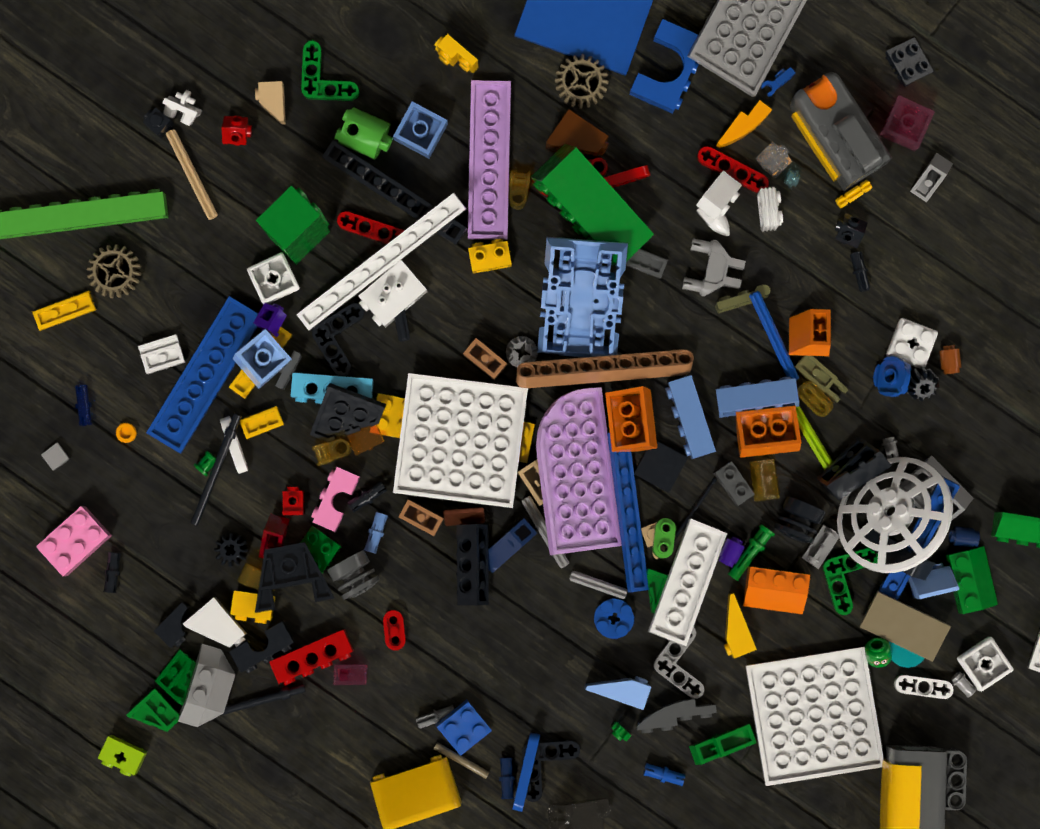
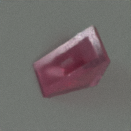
[333,663,367,685]

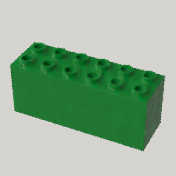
[531,144,654,267]
[256,186,330,265]

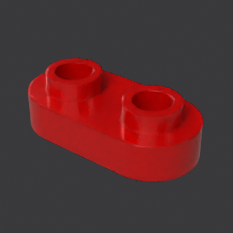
[383,610,406,650]

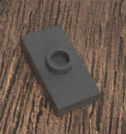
[626,249,668,279]
[275,351,302,390]

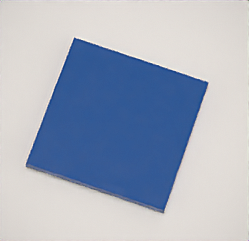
[515,0,653,76]

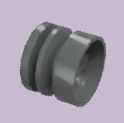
[327,550,380,600]

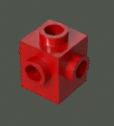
[222,116,252,146]

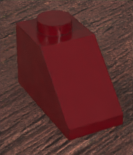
[259,513,290,558]

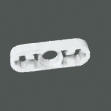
[220,416,248,474]
[894,675,953,699]

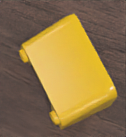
[370,755,462,829]

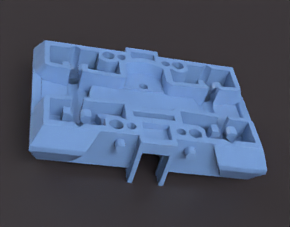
[537,237,628,357]

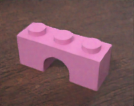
[311,467,360,532]

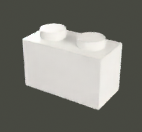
[696,171,742,220]

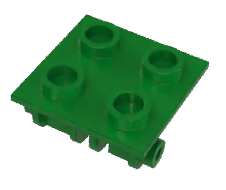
[300,526,341,573]

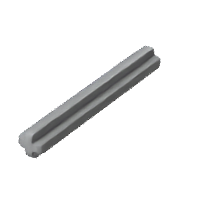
[522,496,569,568]

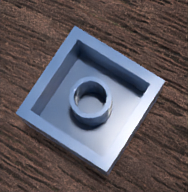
[393,102,448,159]

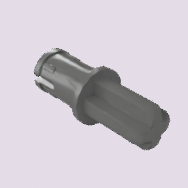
[416,704,454,728]

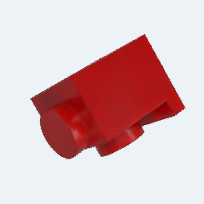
[282,487,304,515]

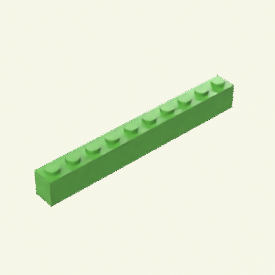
[0,189,168,239]

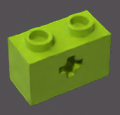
[98,735,148,777]

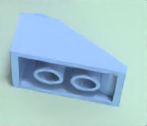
[584,676,651,710]

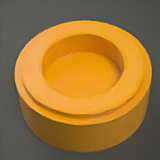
[116,423,137,443]

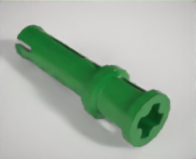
[728,524,775,581]

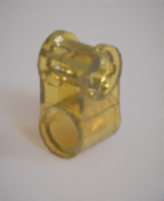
[509,170,531,210]
[311,439,352,467]
[237,563,275,591]

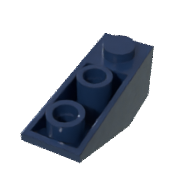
[488,519,537,573]

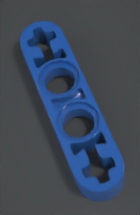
[512,732,540,812]

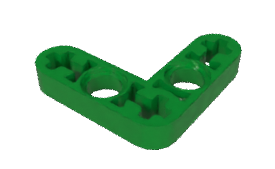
[301,41,359,101]
[822,548,878,615]

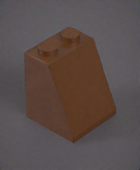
[546,109,609,159]

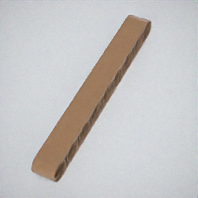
[516,349,694,388]

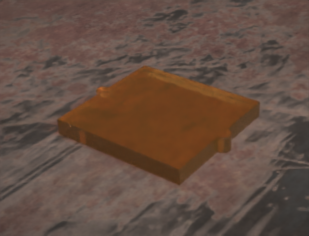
[347,425,385,455]

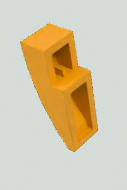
[716,100,772,148]

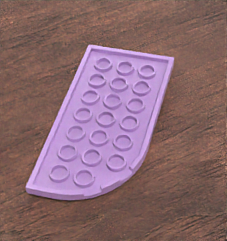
[536,387,622,555]

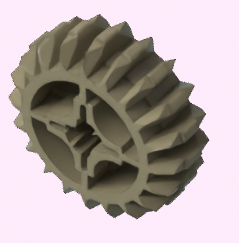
[555,54,609,109]
[87,244,142,298]

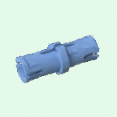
[364,512,388,554]

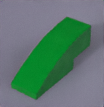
[689,724,757,765]

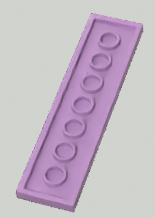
[468,80,511,240]

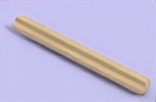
[166,129,218,220]

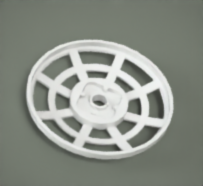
[837,457,953,573]

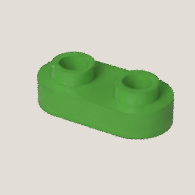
[652,518,676,559]

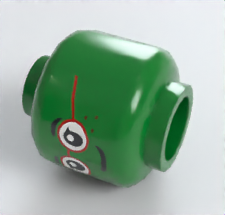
[865,638,892,668]

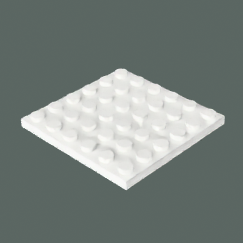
[393,373,528,508]
[745,646,884,786]

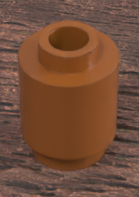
[939,345,962,374]

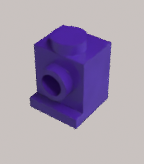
[253,303,287,337]

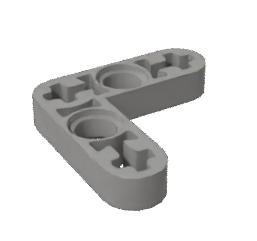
[654,627,704,699]

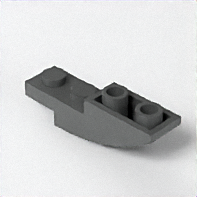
[636,698,717,733]

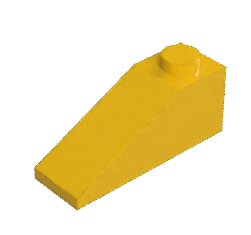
[724,593,757,659]

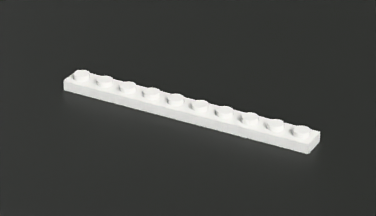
[297,193,466,330]

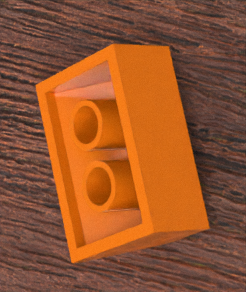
[605,386,657,452]
[736,405,802,458]
[743,567,810,614]

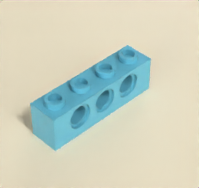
[291,373,374,404]

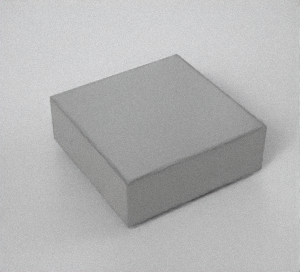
[41,443,70,471]

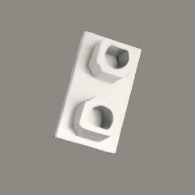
[163,90,202,126]

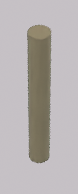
[434,742,489,779]

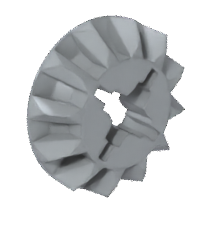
[506,336,538,367]

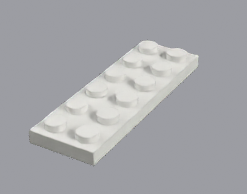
[648,519,727,646]

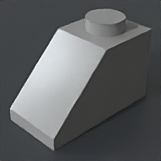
[910,153,953,202]

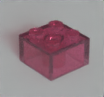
[879,95,935,151]

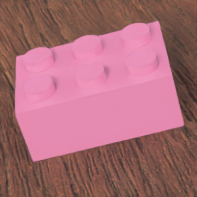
[36,506,112,576]

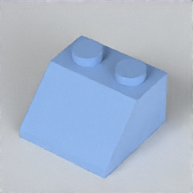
[233,329,292,389]
[909,563,959,599]

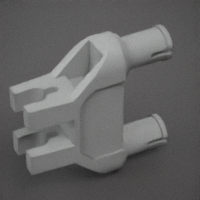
[682,238,746,296]

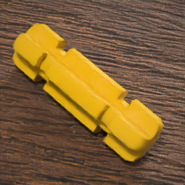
[835,180,872,208]

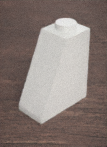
[183,597,247,648]

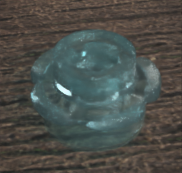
[784,169,800,188]

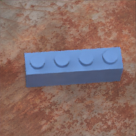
[665,375,716,459]
[716,377,799,418]

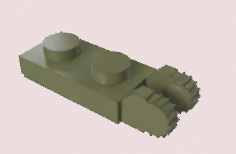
[715,285,771,314]
[795,356,848,403]

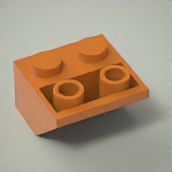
[789,309,831,356]

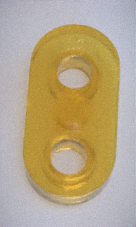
[798,381,833,417]

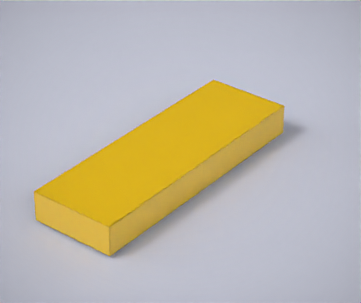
[32,291,96,331]

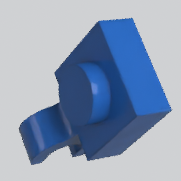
[760,67,795,97]

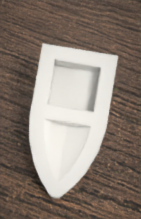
[696,208,730,236]

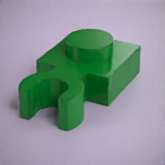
[611,721,632,742]

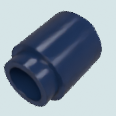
[949,526,980,548]

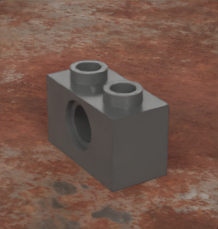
[713,461,755,506]

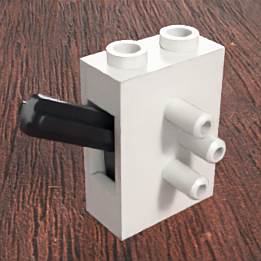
[359,260,428,342]

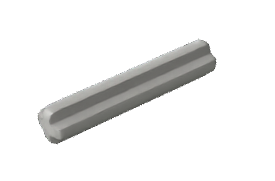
[569,571,627,599]

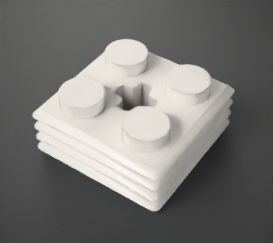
[757,187,783,232]
[247,252,300,304]
[886,318,938,369]
[957,637,1014,692]

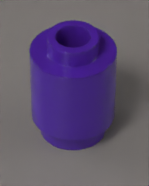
[718,536,745,567]

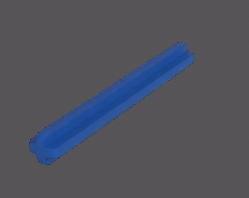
[749,291,799,381]

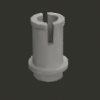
[882,437,899,459]
[951,672,977,698]

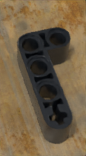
[860,521,936,580]

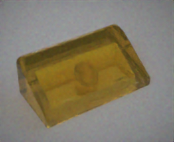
[750,459,779,501]

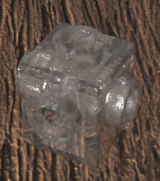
[756,142,792,178]

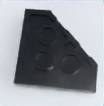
[310,383,386,442]

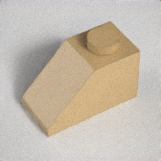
[255,81,286,124]

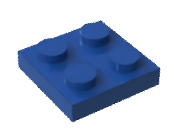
[435,699,492,756]

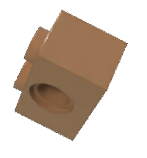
[463,338,507,380]
[399,500,444,536]

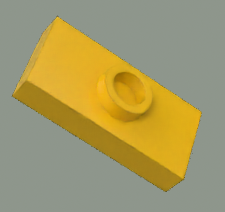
[240,406,284,439]

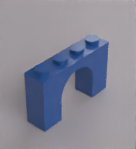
[629,19,699,114]

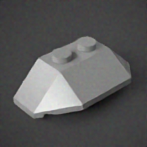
[178,644,235,727]

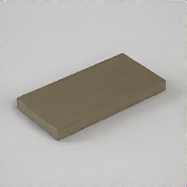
[859,590,951,662]

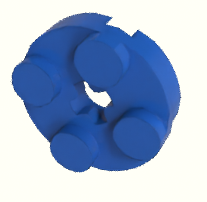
[873,356,911,397]
[594,598,634,639]

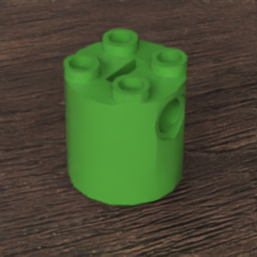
[335,107,393,160]

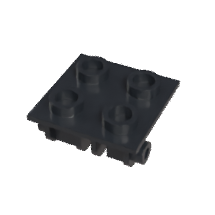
[885,37,934,88]

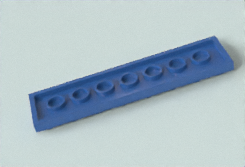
[146,296,258,454]

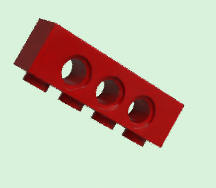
[269,629,354,685]

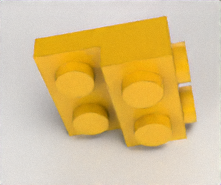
[434,34,478,73]

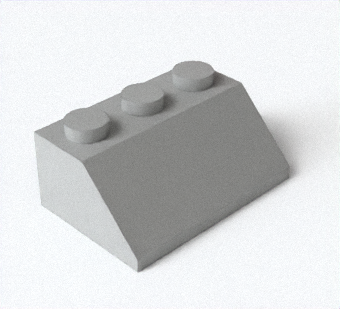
[899,455,974,529]

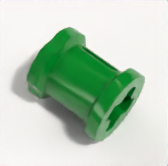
[194,451,216,477]

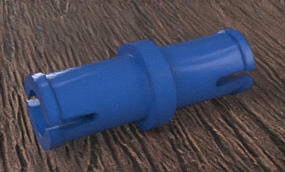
[643,763,685,786]

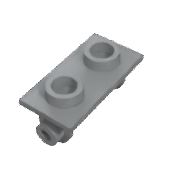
[802,525,839,569]

